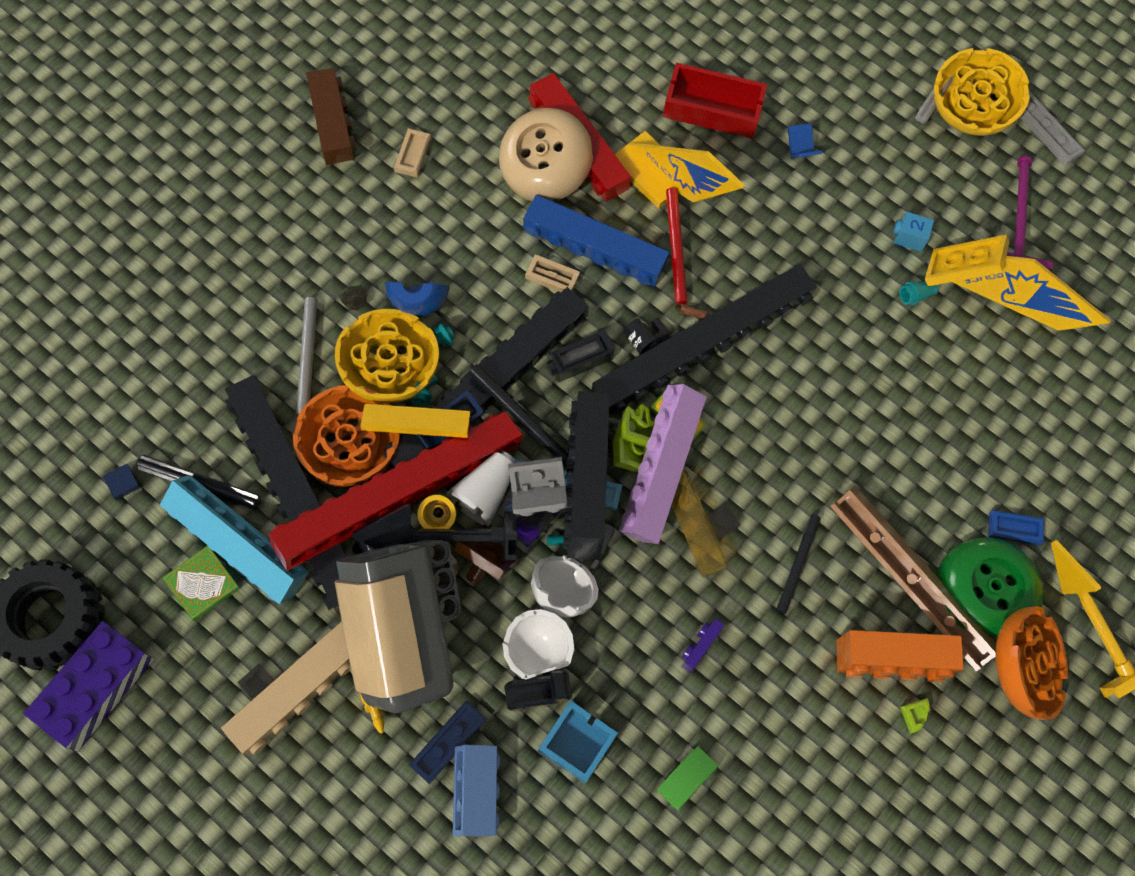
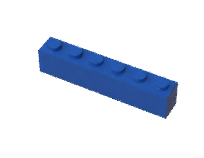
[523,195,669,287]

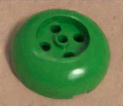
[936,538,1044,642]

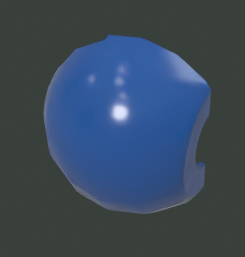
[385,281,450,317]

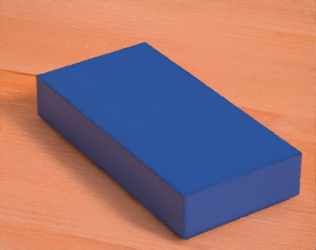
[988,510,1044,546]

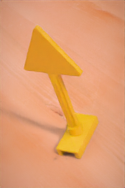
[1051,540,1135,698]

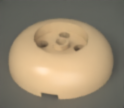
[499,108,593,201]

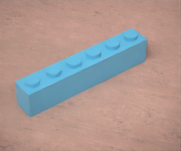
[160,475,308,604]

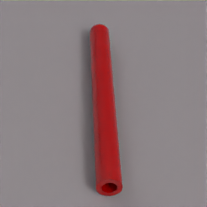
[666,188,688,305]

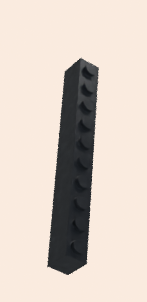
[591,264,817,415]
[383,287,589,469]
[225,375,346,616]

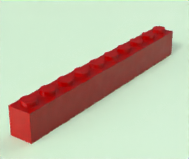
[269,411,522,571]

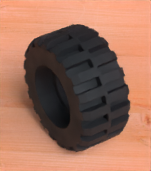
[0,559,105,671]

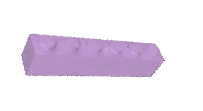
[619,384,706,544]

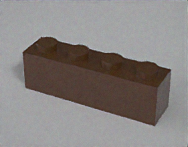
[306,67,357,165]

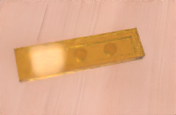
[672,470,729,577]

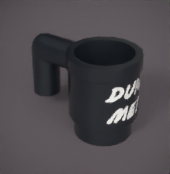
[624,318,670,355]

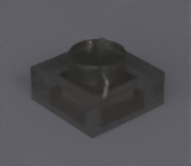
[703,504,741,542]

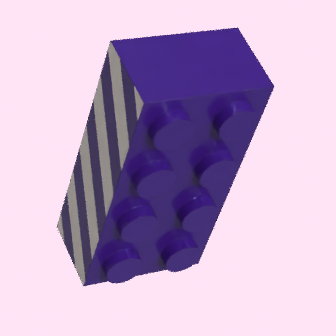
[23,621,154,751]

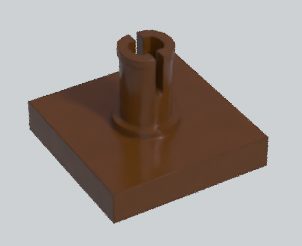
[454,528,521,585]

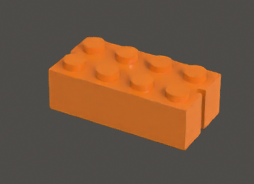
[836,630,963,682]

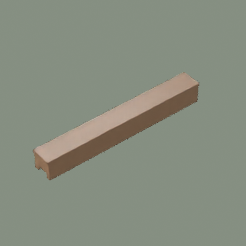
[830,486,996,671]

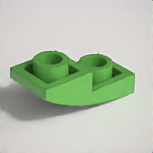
[657,746,719,811]

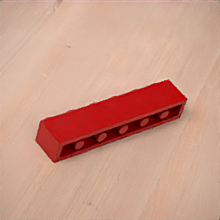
[528,73,631,202]

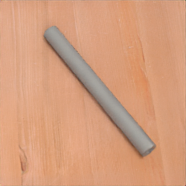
[296,297,318,417]

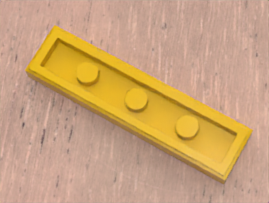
[361,404,470,438]

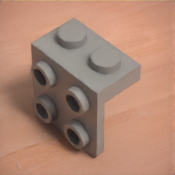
[508,457,568,516]

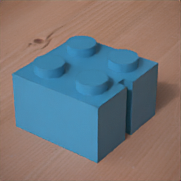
[538,700,618,784]

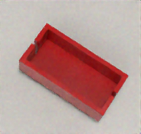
[663,62,767,139]

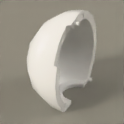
[531,555,599,618]
[503,609,574,680]

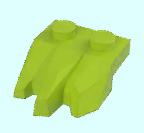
[613,404,655,473]

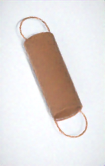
[674,304,712,319]

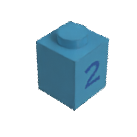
[892,211,934,252]

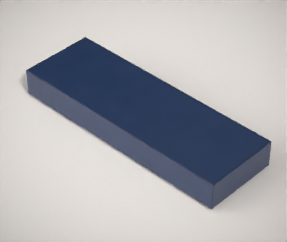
[409,700,487,785]

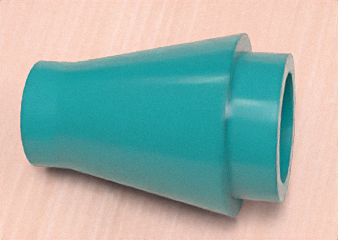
[899,281,938,306]

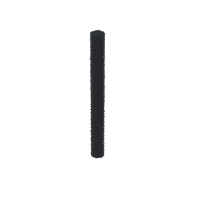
[776,515,821,614]

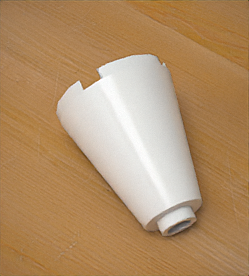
[446,451,515,526]

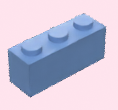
[453,745,500,837]

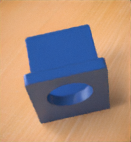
[788,123,822,159]

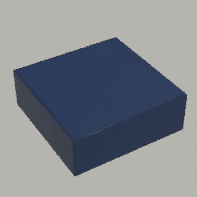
[103,464,141,501]

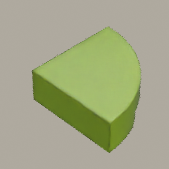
[900,698,930,734]

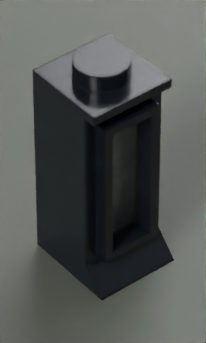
[546,328,615,382]

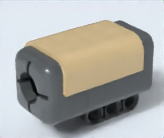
[335,540,461,713]

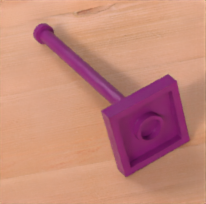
[1007,156,1053,271]

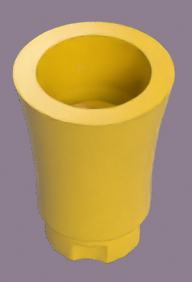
[417,495,456,529]

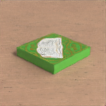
[162,546,240,622]

